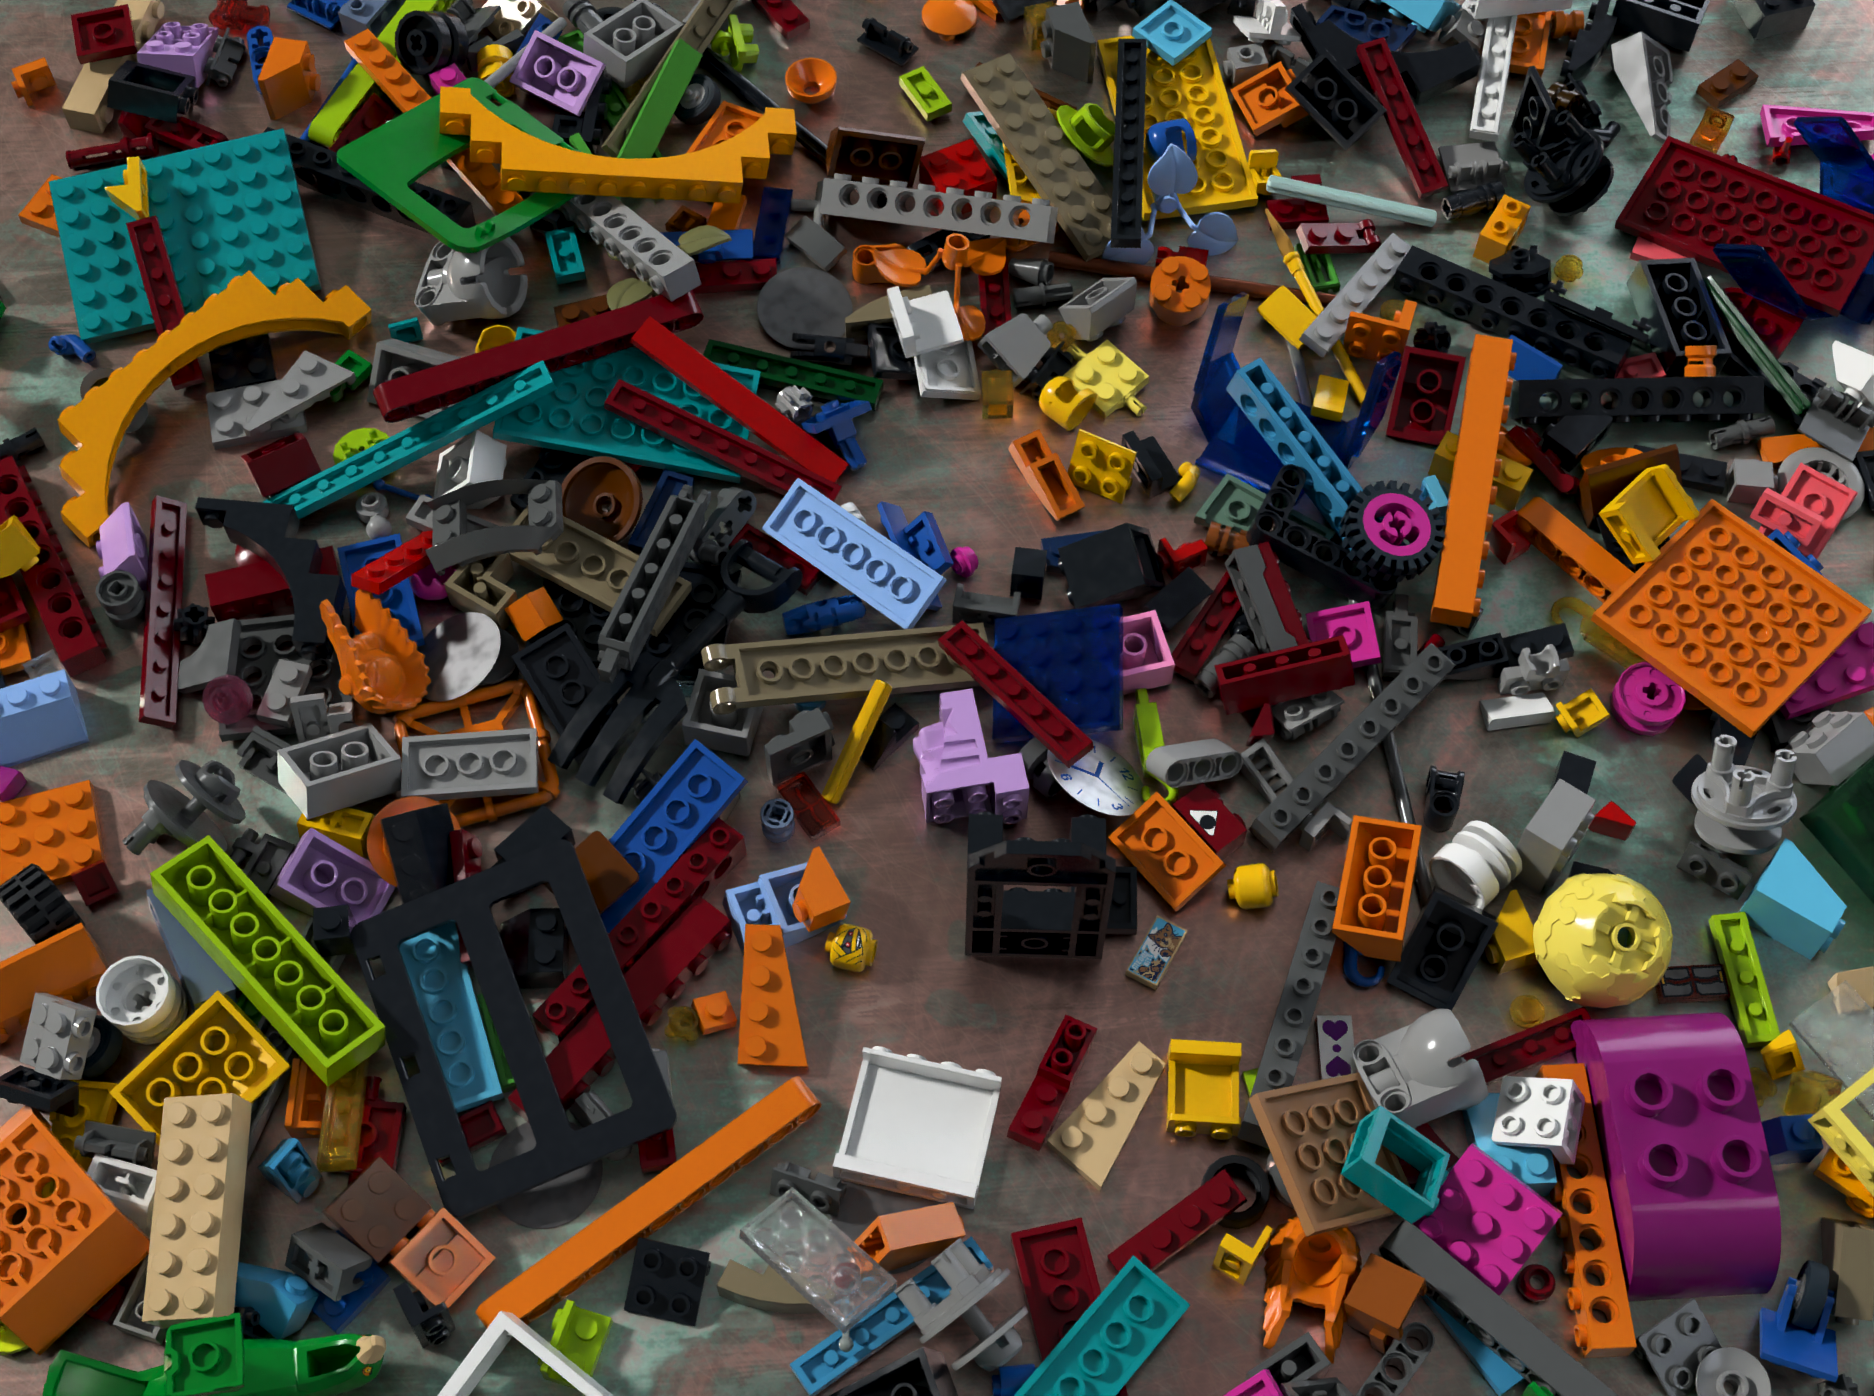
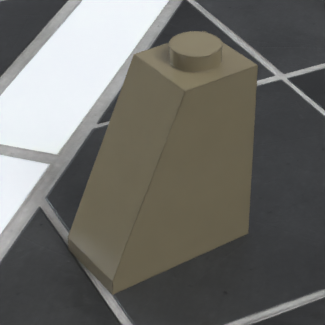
[1821,1217,1874,1326]

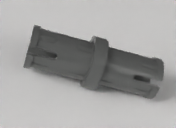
[1708,415,1775,450]

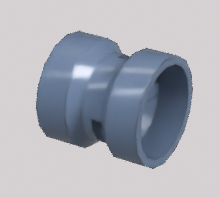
[760,798,795,843]

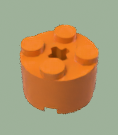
[1149,256,1211,326]

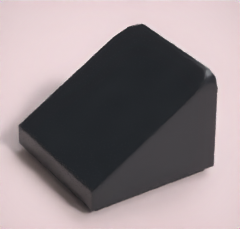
[1672,754,1707,804]

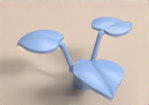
[1102,143,1238,265]

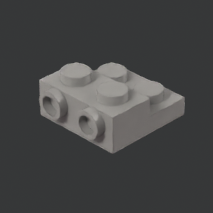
[19,993,97,1080]

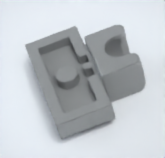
[1497,644,1570,696]
[290,692,358,744]

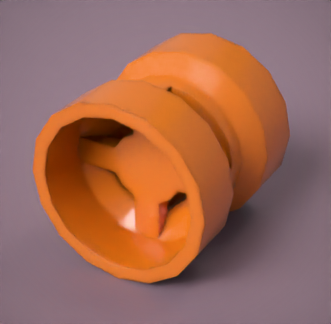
[1550,10,1584,39]
[1684,345,1717,377]

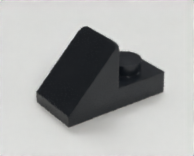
[860,703,919,771]

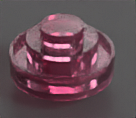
[202,674,253,724]

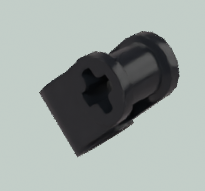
[1423,765,1465,832]

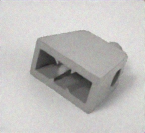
[977,313,1053,388]

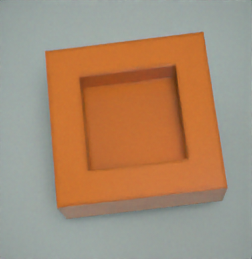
[691,990,738,1035]

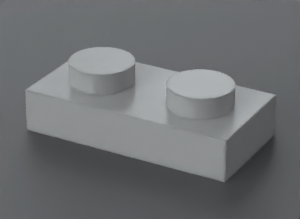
[256,659,313,728]

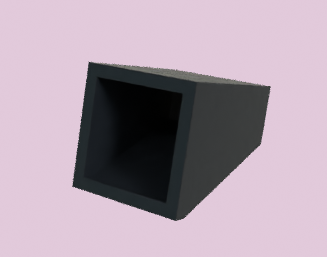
[1058,523,1166,611]

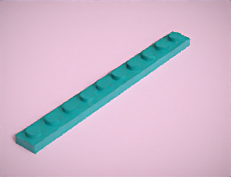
[263,360,557,519]

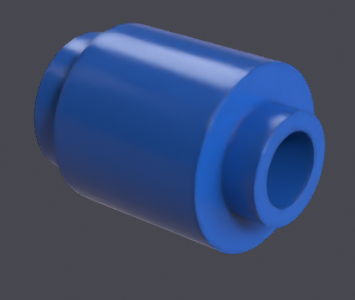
[991,1364,1038,1396]

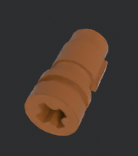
[1205,521,1250,557]

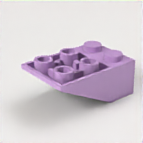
[137,22,219,88]

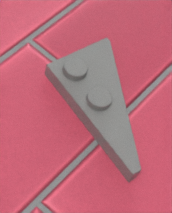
[243,350,356,438]

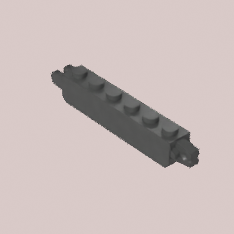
[597,484,711,684]

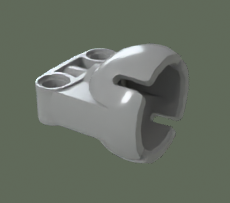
[414,237,528,326]
[1352,1008,1489,1129]

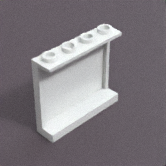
[833,1046,1002,1210]

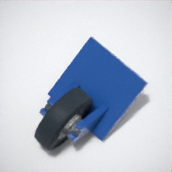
[1759,1260,1838,1383]

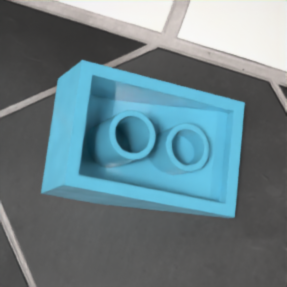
[1462,1093,1557,1196]

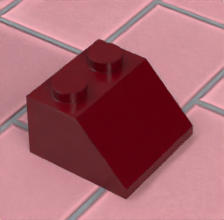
[241,431,322,498]

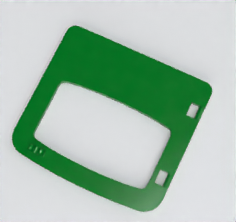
[336,77,581,253]

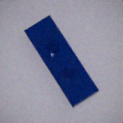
[752,187,793,264]

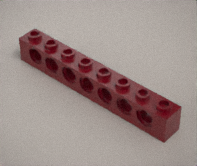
[0,456,108,678]
[532,817,747,1046]

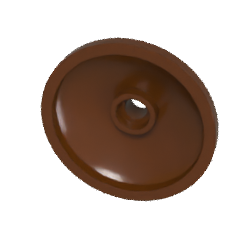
[562,456,643,544]

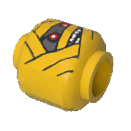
[825,923,878,972]

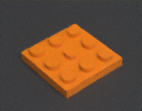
[0,780,106,886]

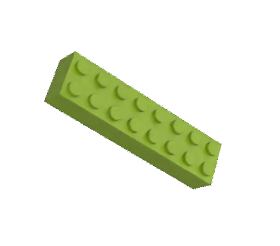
[150,835,385,1087]

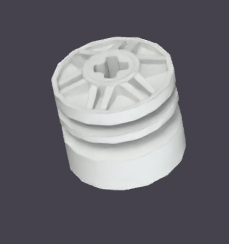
[1429,820,1522,910]
[96,955,189,1045]

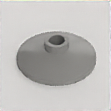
[1695,1347,1771,1396]

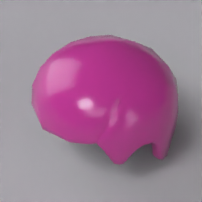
[408,563,456,600]

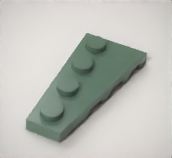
[1194,473,1335,546]

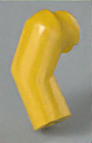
[1168,461,1200,503]

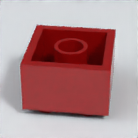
[919,138,997,215]

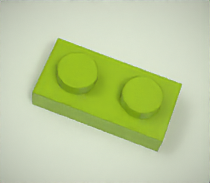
[899,66,952,122]

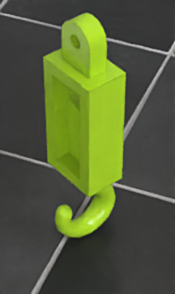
[1133,688,1179,806]

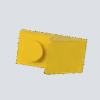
[105,156,149,220]

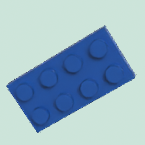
[337,533,426,647]

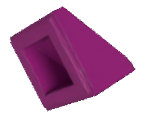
[0,766,27,802]

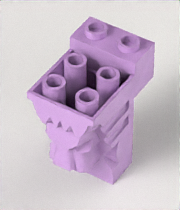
[913,688,1030,824]

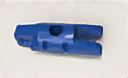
[782,594,867,635]

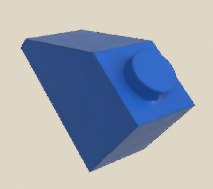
[1762,1114,1823,1165]

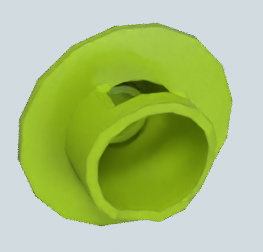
[1056,103,1115,167]

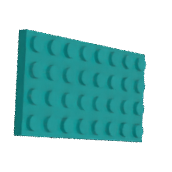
[493,326,761,483]

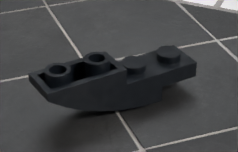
[1560,0,1618,84]
[1438,623,1574,680]

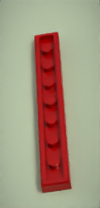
[631,316,849,483]

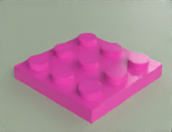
[1413,1143,1563,1296]

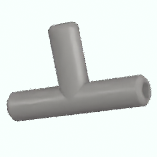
[791,181,825,229]

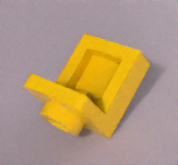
[1248,149,1282,195]
[1555,688,1611,738]

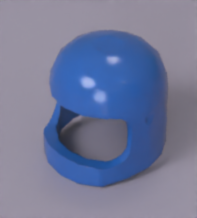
[1145,118,1197,163]

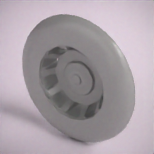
[1777,447,1865,521]

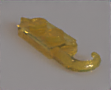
[1551,597,1647,669]

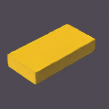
[1310,374,1349,422]

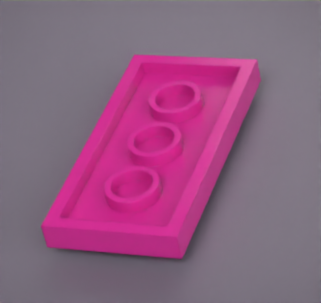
[1780,621,1874,720]

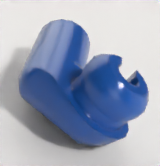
[48,334,96,363]

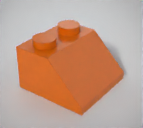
[258,37,321,120]

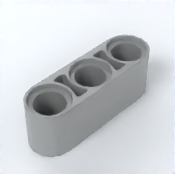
[1146,738,1243,787]

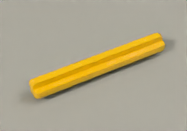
[821,680,892,804]

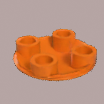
[922,0,977,41]

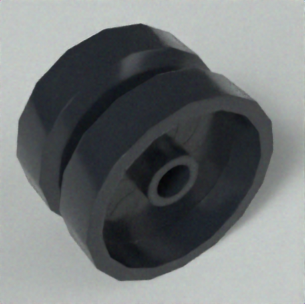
[395,10,469,75]

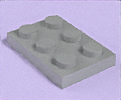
[206,379,308,450]

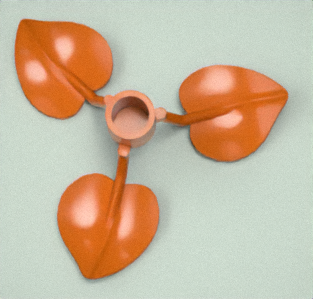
[874,233,1007,341]

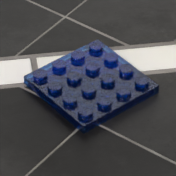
[992,604,1123,743]

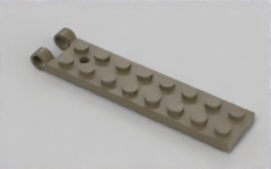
[701,623,989,715]

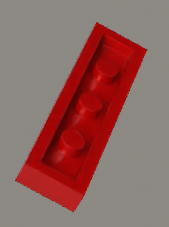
[351,531,433,595]

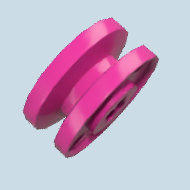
[1610,662,1686,736]

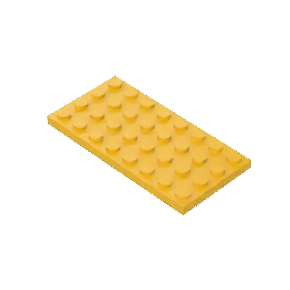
[1097,36,1258,221]

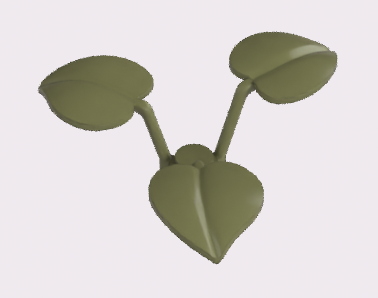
[607,225,732,311]

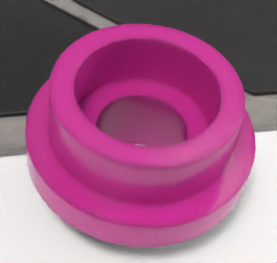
[950,546,979,578]

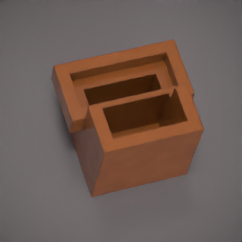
[1344,1253,1427,1354]

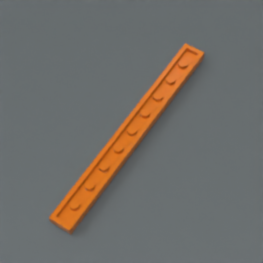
[344,28,524,216]

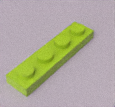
[1708,912,1780,1048]

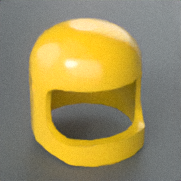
[1039,376,1098,431]

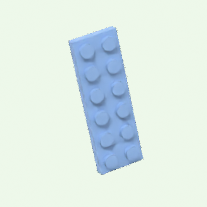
[761,478,947,629]

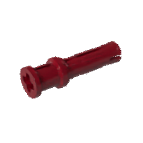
[66,132,159,169]

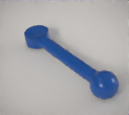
[372,478,432,501]

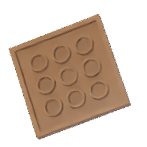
[1248,1072,1411,1237]

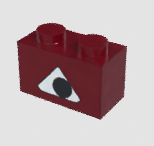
[1172,782,1247,860]

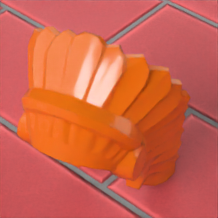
[319,589,432,715]
[1262,1216,1362,1364]

